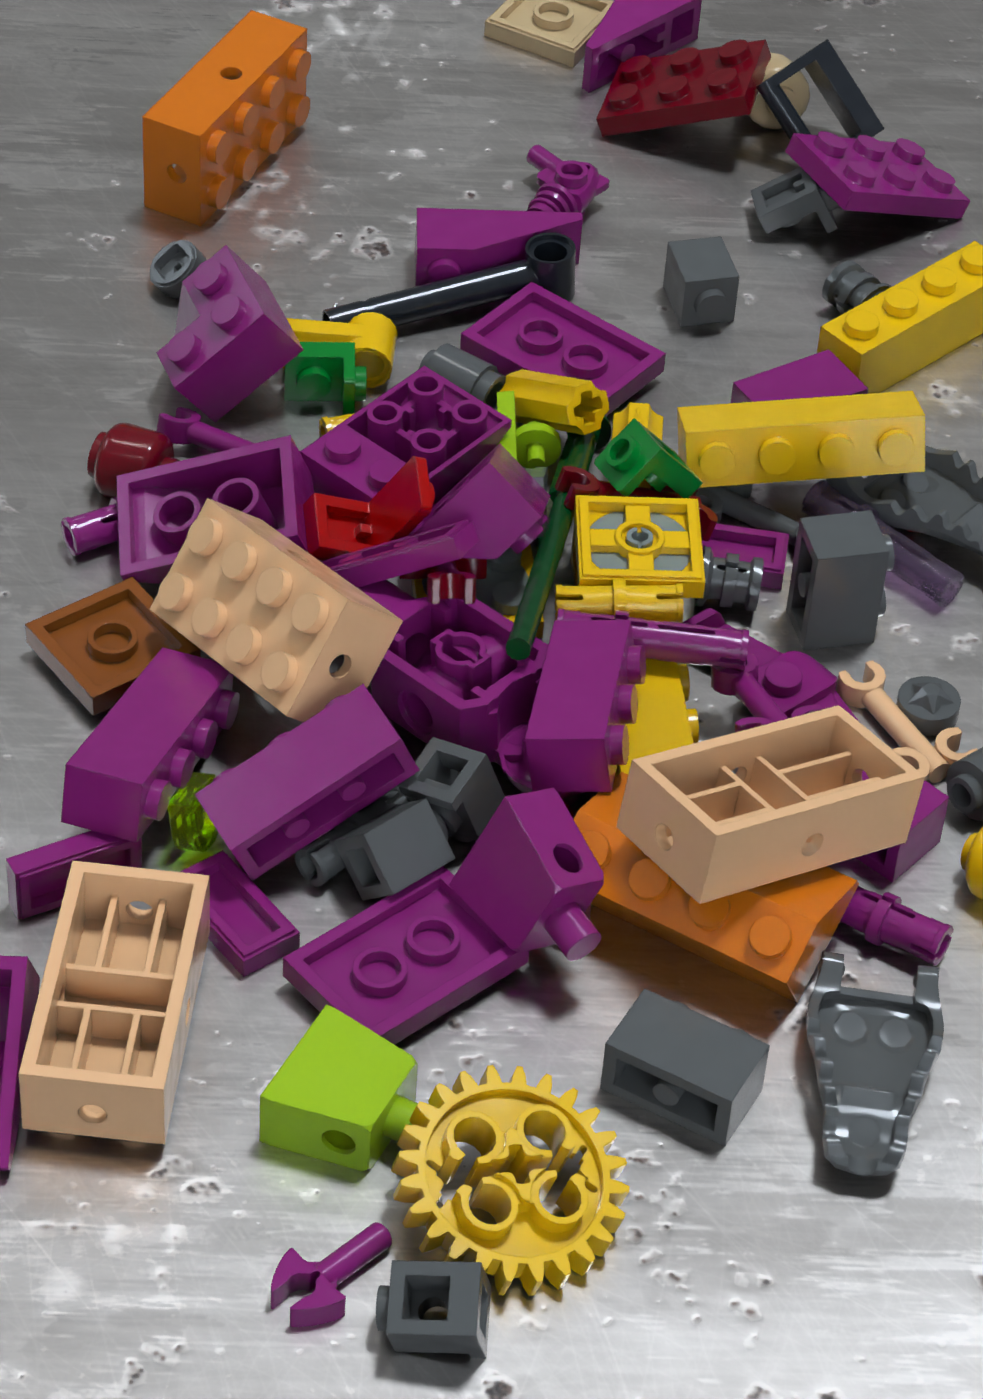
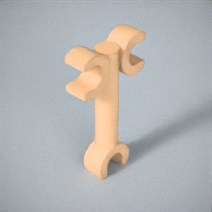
[836,660,978,783]

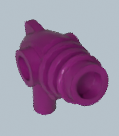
[526,145,610,215]

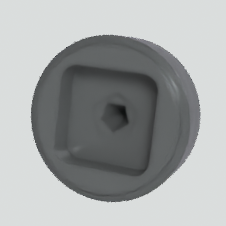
[149,240,206,298]
[896,676,961,736]

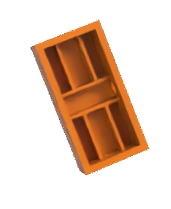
[142,10,311,226]

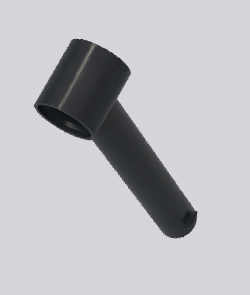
[322,232,576,327]

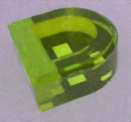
[168,772,218,852]

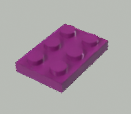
[785,131,970,219]
[460,282,666,416]
[283,866,529,1045]

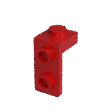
[303,456,435,561]

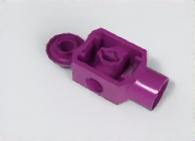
[342,580,585,806]

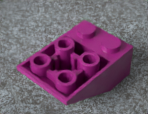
[300,366,512,506]

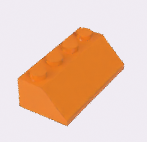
[573,772,859,1003]

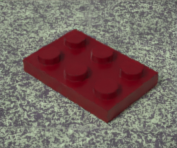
[596,39,771,137]

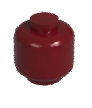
[87,423,180,499]

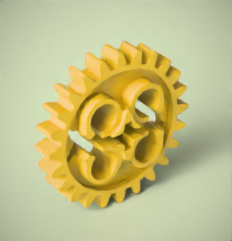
[391,1065,630,1296]

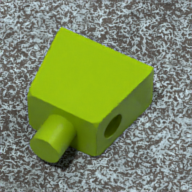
[259,1004,418,1171]

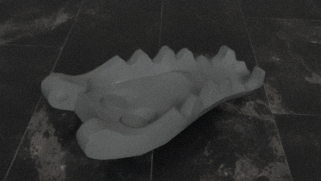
[826,445,983,557]
[806,951,944,1176]

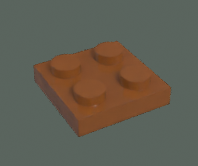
[25,577,201,716]

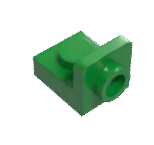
[284,342,367,415]
[594,418,703,498]

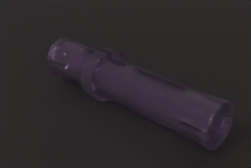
[802,480,964,607]

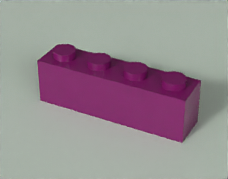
[61,647,240,842]

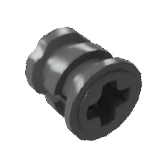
[822,260,892,314]
[695,546,764,611]

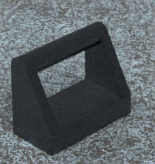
[756,39,885,140]

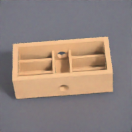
[150,498,403,722]
[616,705,925,904]
[19,860,210,1145]

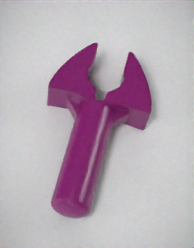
[270,1222,392,1327]

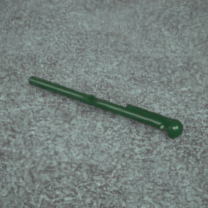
[505,415,612,660]

